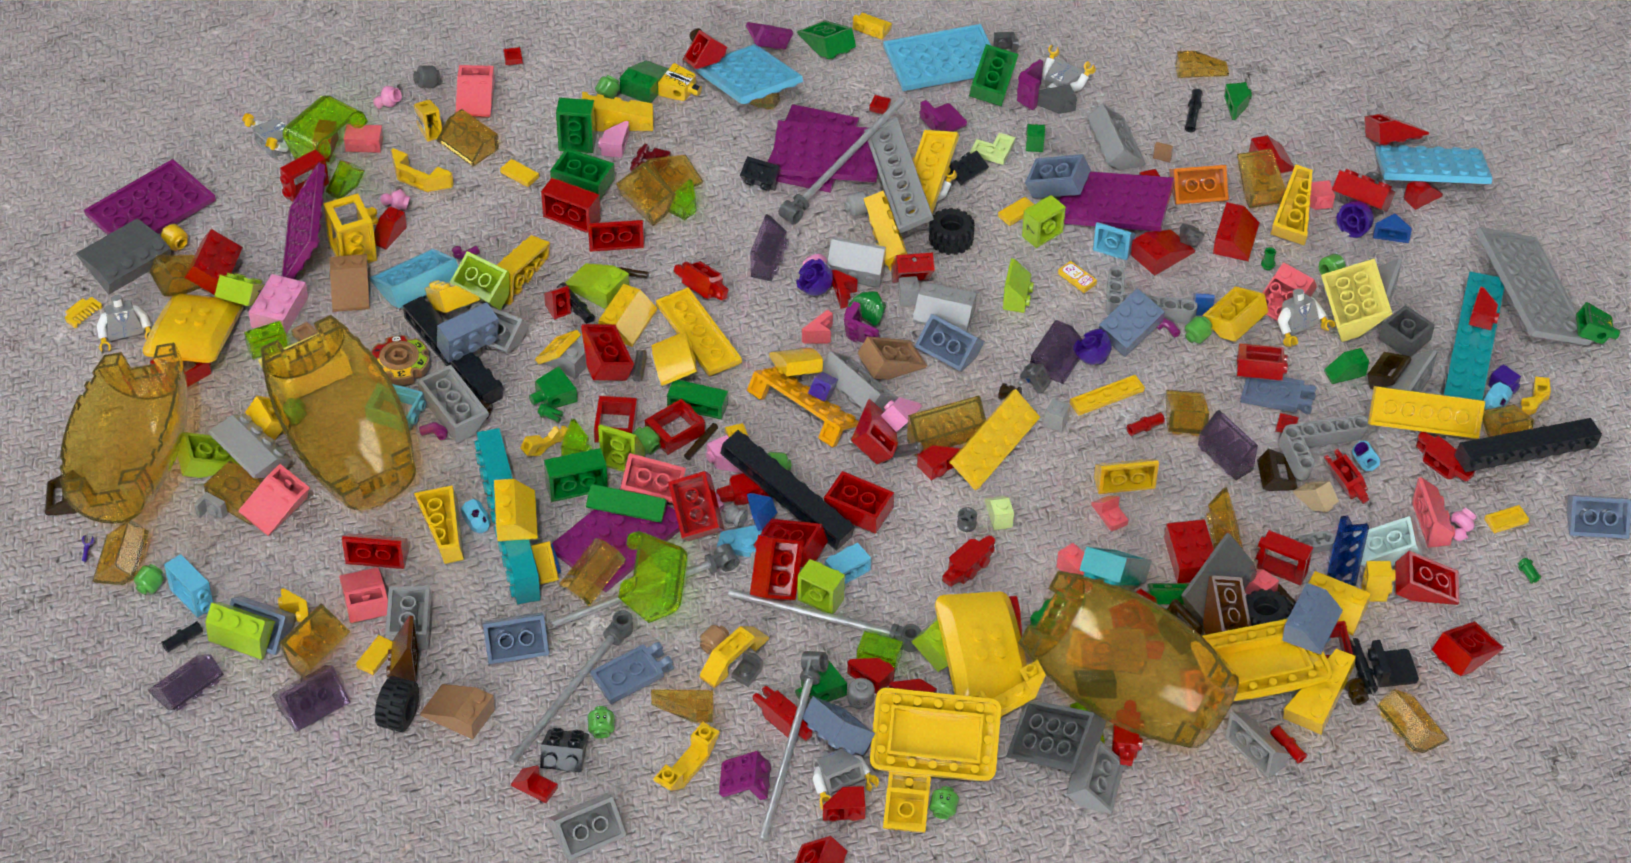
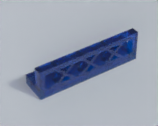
[1327,515,1369,586]

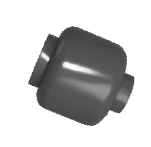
[413,65,440,88]

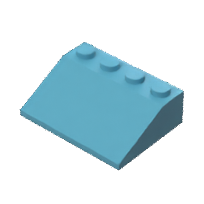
[369,249,458,308]

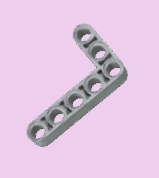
[1105,266,1197,324]
[1279,415,1369,480]

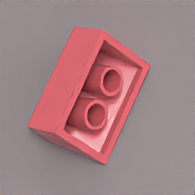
[620,453,686,503]
[1412,477,1455,548]

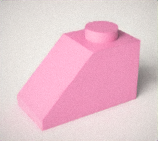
[598,121,629,158]
[881,397,922,432]
[706,435,743,473]

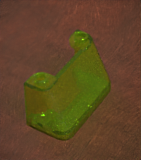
[282,95,368,159]
[618,531,688,623]

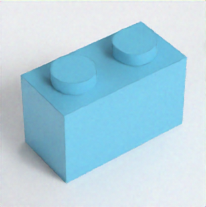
[825,542,871,584]

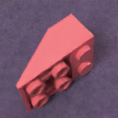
[456,65,495,117]
[1263,262,1317,321]
[238,464,310,536]
[339,567,388,623]

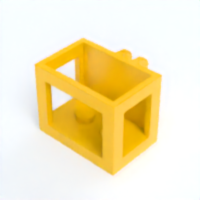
[323,193,378,263]

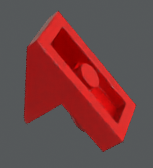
[832,270,858,309]
[511,765,558,803]

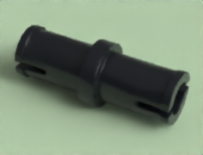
[161,621,203,653]

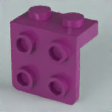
[746,22,794,49]
[1017,59,1043,110]
[919,100,967,132]
[844,301,880,343]
[719,751,771,800]

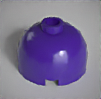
[1336,201,1374,238]
[796,259,833,296]
[1073,329,1112,365]

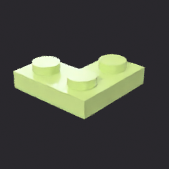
[970,133,1016,165]

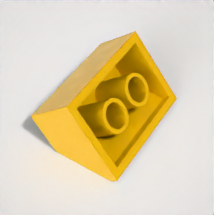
[424,280,480,313]
[598,284,657,347]
[1202,286,1268,342]
[1094,459,1159,494]
[494,479,538,541]
[1309,571,1371,636]

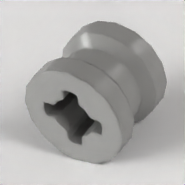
[724,504,748,528]

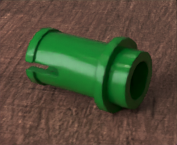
[1261,247,1276,271]
[538,403,563,423]
[1518,558,1541,584]

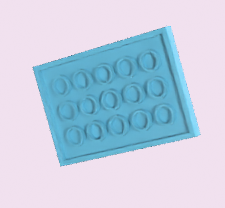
[883,24,991,91]
[695,44,803,104]
[1375,145,1492,184]

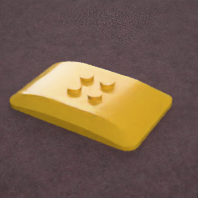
[142,294,244,363]
[935,591,1027,706]
[1193,619,1332,702]
[870,688,1001,781]

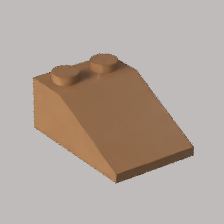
[330,254,370,312]
[857,337,927,380]
[420,684,495,739]

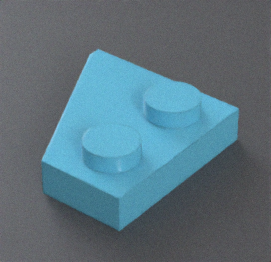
[717,525,763,557]

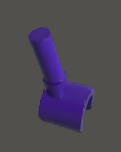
[82,535,95,562]

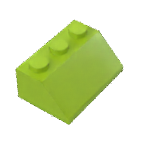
[449,251,509,310]
[205,602,275,660]

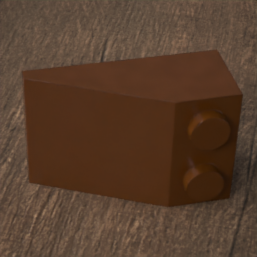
[1203,575,1251,635]
[386,616,419,682]

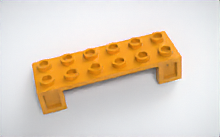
[746,366,859,447]

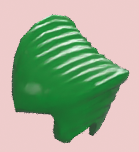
[848,291,886,326]

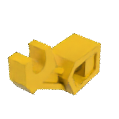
[1521,376,1551,415]
[520,426,569,456]

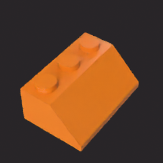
[1169,165,1229,204]

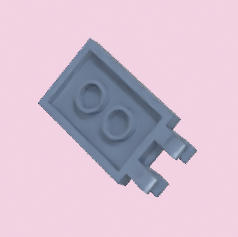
[1240,377,1316,414]
[590,642,674,705]

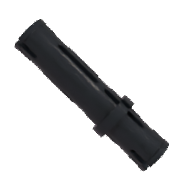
[1185,89,1203,133]
[557,282,595,324]
[1350,638,1378,694]

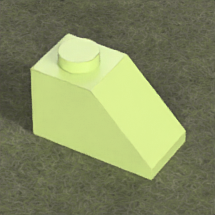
[984,496,1014,530]

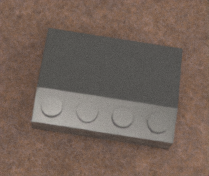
[76,218,171,295]
[1181,533,1257,629]
[1006,700,1107,773]

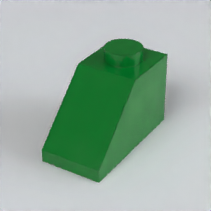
[1224,82,1252,120]
[1026,124,1045,152]
[1324,348,1369,384]

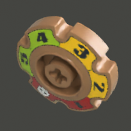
[369,335,430,386]

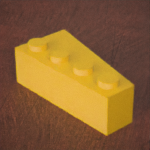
[582,91,653,131]
[1270,164,1313,246]
[863,191,907,271]
[497,235,550,305]
[414,485,464,564]
[1283,648,1356,735]

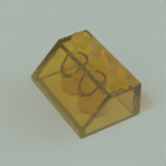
[437,109,499,167]
[616,162,676,226]
[92,519,149,585]
[559,538,626,606]
[279,603,350,679]
[1377,689,1450,753]

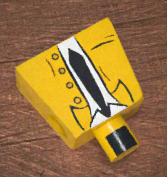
[658,63,702,101]
[414,100,444,142]

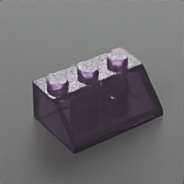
[750,214,789,281]
[1030,320,1083,384]
[1198,410,1258,480]
[148,654,224,711]
[272,665,350,732]

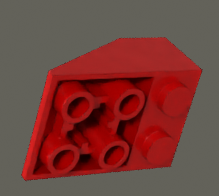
[1364,113,1429,145]
[851,399,898,464]

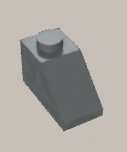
[1037,84,1077,114]

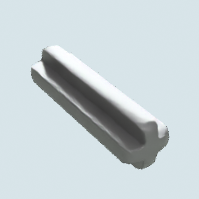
[632,350,647,382]
[893,442,923,458]

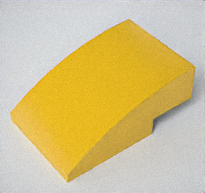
[651,331,697,386]
[769,348,823,376]
[883,772,931,833]

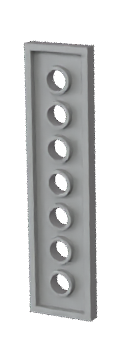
[864,116,934,234]

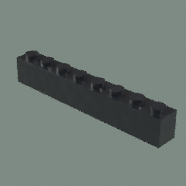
[403,296,503,404]
[1454,418,1602,472]
[720,430,855,551]

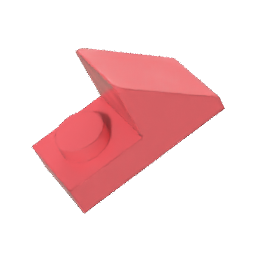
[802,310,833,344]
[1091,496,1129,532]

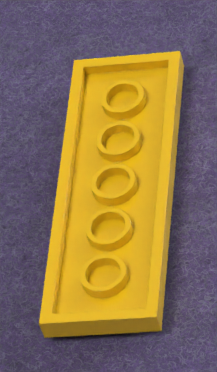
[904,130,959,222]
[656,287,742,376]
[1368,386,1485,439]
[950,389,1040,490]

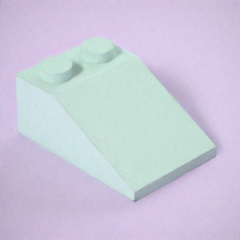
[1354,516,1423,566]

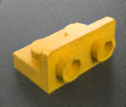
[852,12,892,40]

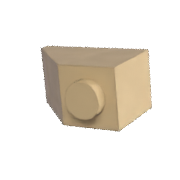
[1293,481,1339,513]

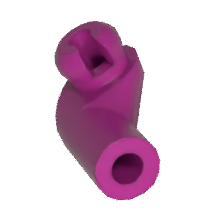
[451,246,480,259]
[1156,318,1181,338]
[419,422,448,440]

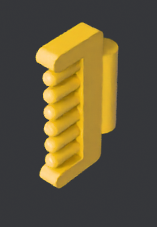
[65,297,102,328]

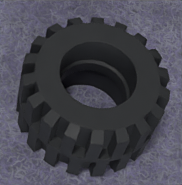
[929,208,975,255]
[1246,589,1292,626]
[375,676,419,733]

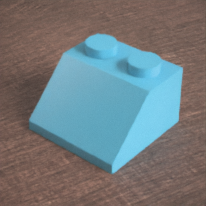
[1093,222,1136,260]

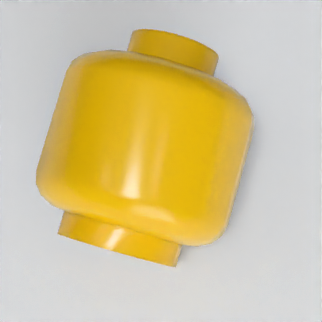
[161,224,188,251]

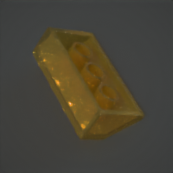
[907,395,986,457]
[1206,487,1244,550]

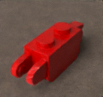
[674,261,729,300]
[1416,432,1475,482]
[1324,449,1369,504]
[716,473,771,506]
[942,535,995,587]
[752,686,812,741]
[1112,700,1144,766]

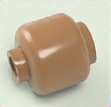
[700,625,729,655]

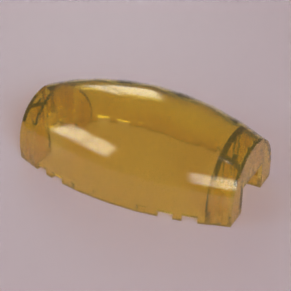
[261,315,416,510]
[60,342,188,524]
[1018,571,1239,748]

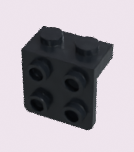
[1368,640,1419,688]
[540,728,589,772]

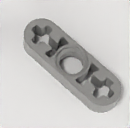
[1282,531,1335,558]

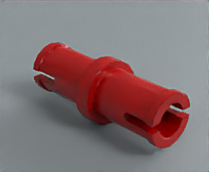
[1126,412,1165,436]
[1270,725,1307,764]

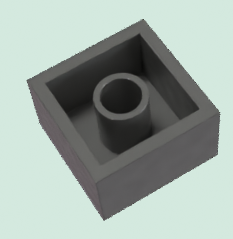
[1379,305,1435,357]

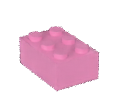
[248,274,308,336]

